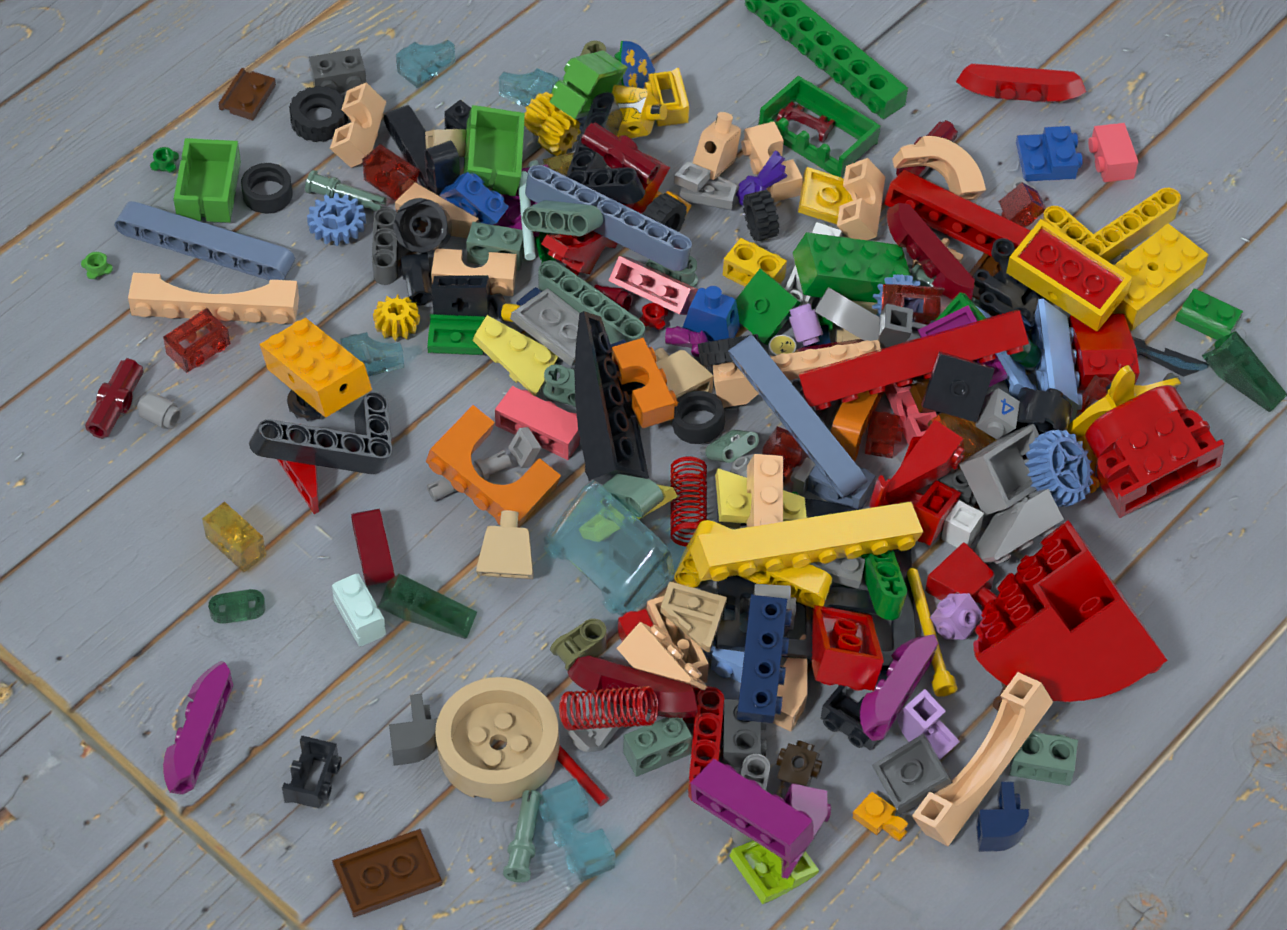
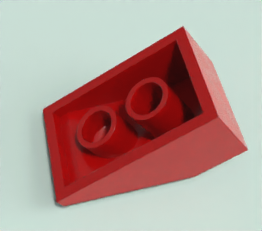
[1069,314,1140,390]
[885,419,965,505]
[812,605,884,691]

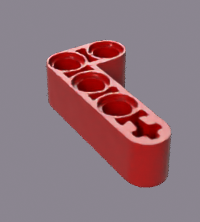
[682,686,724,804]

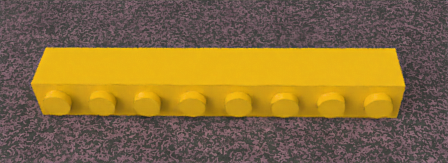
[690,502,923,581]

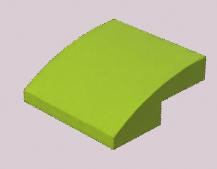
[729,840,819,904]

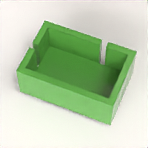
[550,51,628,119]
[463,105,525,196]
[173,138,241,223]

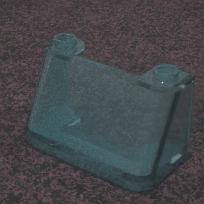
[543,480,675,617]

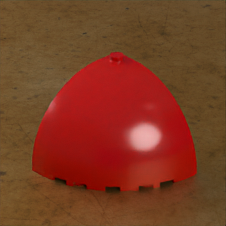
[973,520,1168,702]

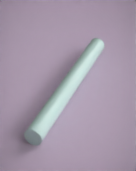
[518,171,536,260]

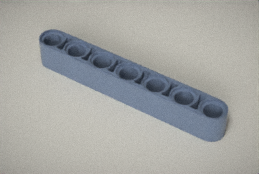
[525,165,692,271]
[114,201,295,281]
[728,335,867,499]

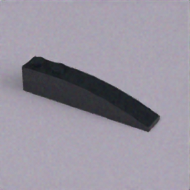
[574,311,649,485]

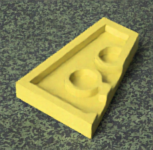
[473,315,559,397]
[715,468,807,523]

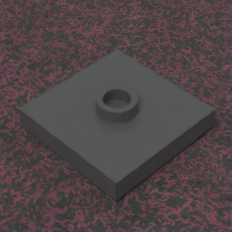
[872,733,953,815]

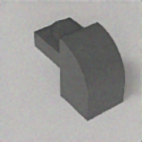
[878,304,927,348]
[389,694,438,766]

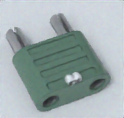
[699,429,759,463]

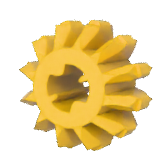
[524,92,560,136]
[537,110,581,156]
[373,294,420,341]

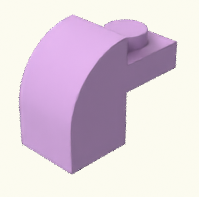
[898,689,960,760]

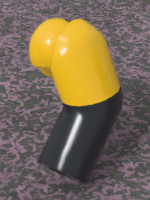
[490,293,520,322]

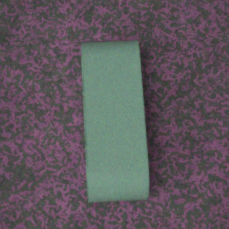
[522,200,603,236]
[595,474,664,518]

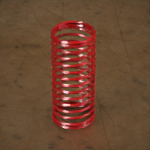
[670,456,707,547]
[559,686,658,731]

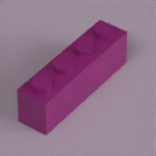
[691,759,814,864]

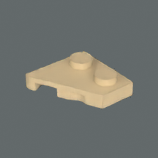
[661,581,727,652]

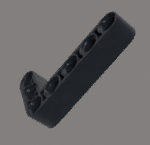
[566,92,645,204]
[383,105,460,198]
[249,392,392,474]

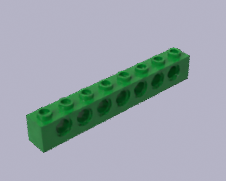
[745,0,908,120]

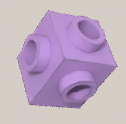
[930,593,982,640]

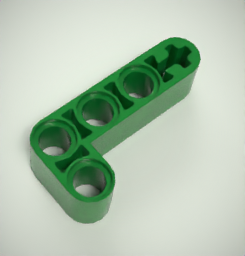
[859,550,907,620]

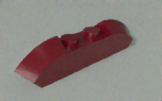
[887,203,975,301]
[567,656,698,718]

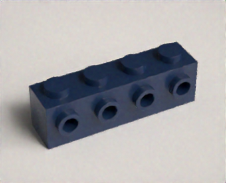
[737,595,792,724]

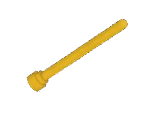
[907,568,958,697]

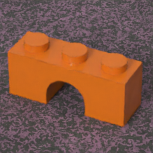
[612,338,678,429]

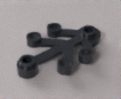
[973,238,1048,331]

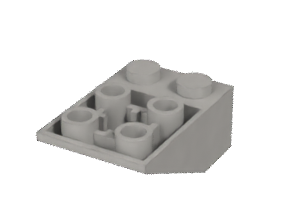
[974,489,1064,565]

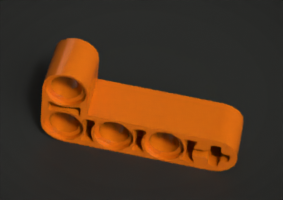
[831,385,886,462]

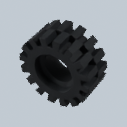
[743,190,779,241]

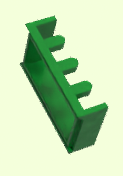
[758,75,881,178]

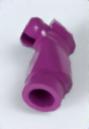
[665,326,709,357]

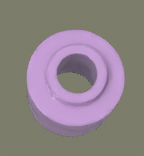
[789,303,823,346]

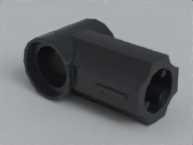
[400,253,432,306]

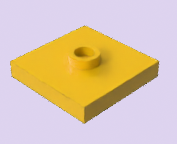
[798,167,853,225]

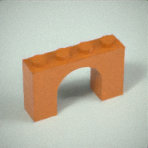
[426,405,561,528]

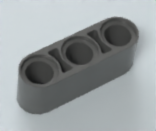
[372,207,399,285]

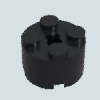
[393,198,452,254]
[1012,387,1073,435]

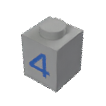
[976,388,1020,439]

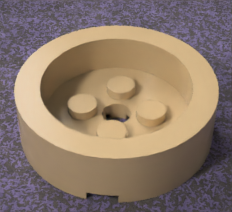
[435,677,560,802]

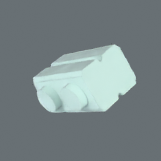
[332,574,386,646]

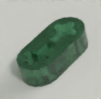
[208,589,266,624]

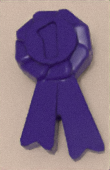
[736,150,787,206]

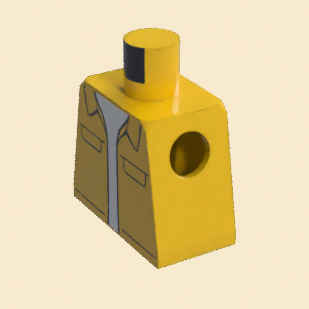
[612,85,667,138]

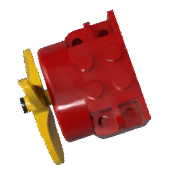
[1067,365,1224,518]

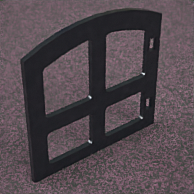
[716,499,915,670]

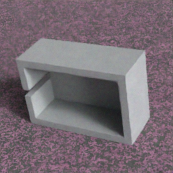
[959,424,1039,516]

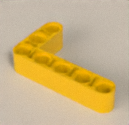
[1042,187,1181,262]
[674,520,833,608]

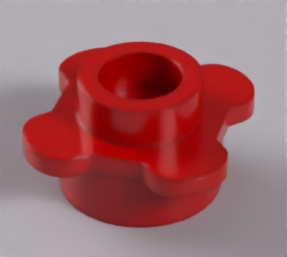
[639,302,668,330]

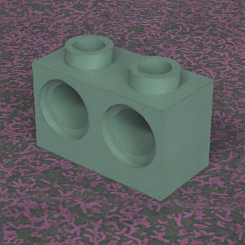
[466,222,525,271]
[623,717,692,777]
[1009,730,1078,786]

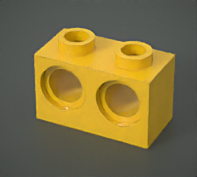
[722,238,787,287]

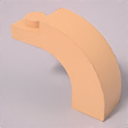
[892,136,986,200]

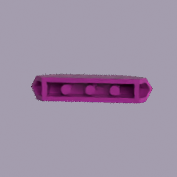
[860,634,938,741]
[163,661,233,795]

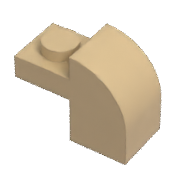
[425,129,466,157]

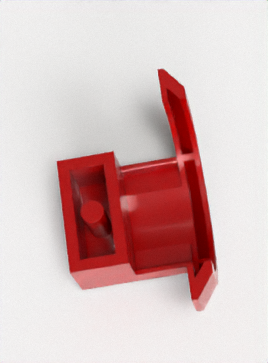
[869,436,961,546]

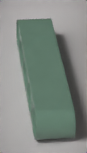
[538,260,645,344]

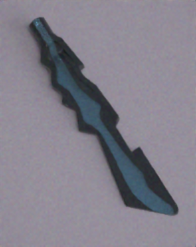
[1067,318,1208,377]

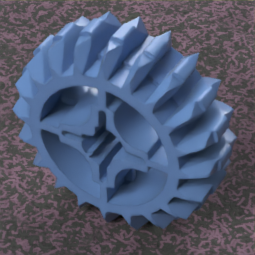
[1025,430,1094,507]

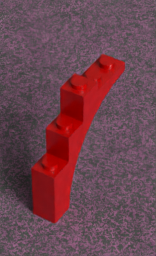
[541,152,670,276]

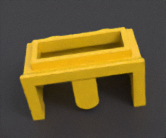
[644,67,689,127]

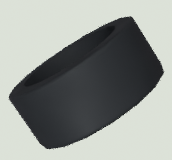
[241,163,293,214]
[671,391,725,444]

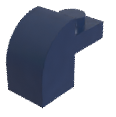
[976,782,1029,852]

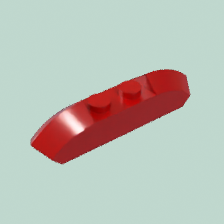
[955,63,1086,102]

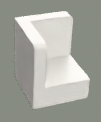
[941,500,984,548]

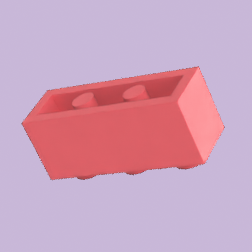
[608,256,698,315]
[495,386,580,460]

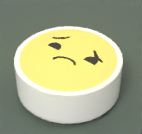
[768,335,796,356]

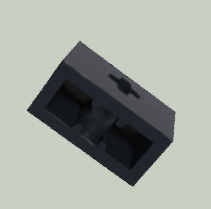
[431,275,491,317]

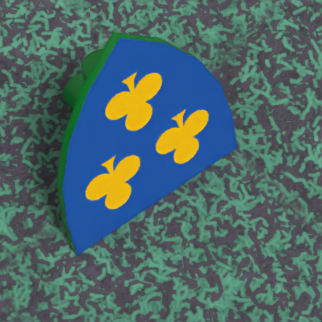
[614,41,655,89]

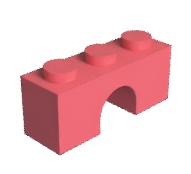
[885,383,940,445]

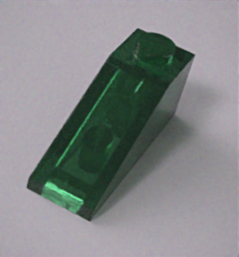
[1202,331,1287,412]
[378,573,477,639]

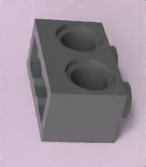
[723,699,767,768]

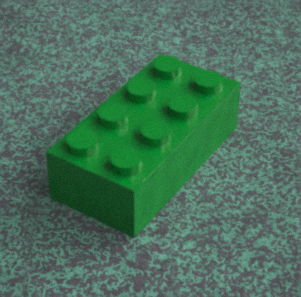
[792,232,911,303]

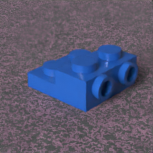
[1016,126,1083,182]
[440,172,509,225]

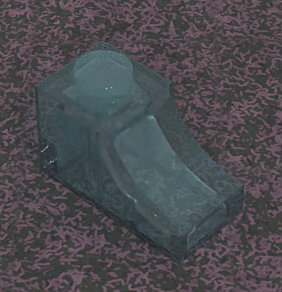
[396,39,456,88]
[499,68,559,107]
[340,332,404,376]

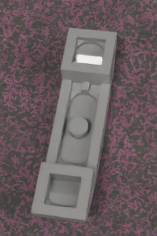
[815,287,883,349]

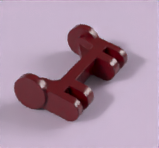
[776,102,835,143]

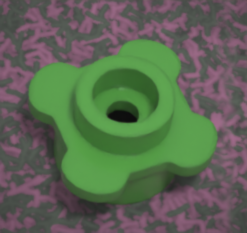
[81,252,113,279]

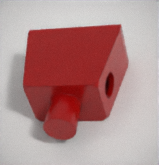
[925,542,997,608]

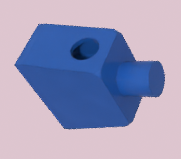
[683,286,740,341]

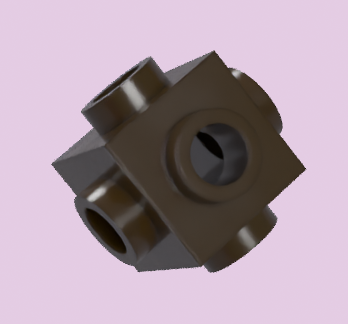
[776,740,823,787]

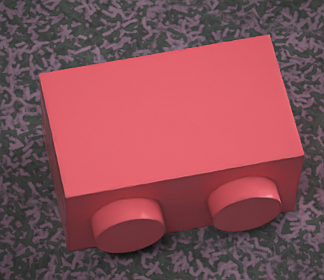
[1088,123,1138,182]

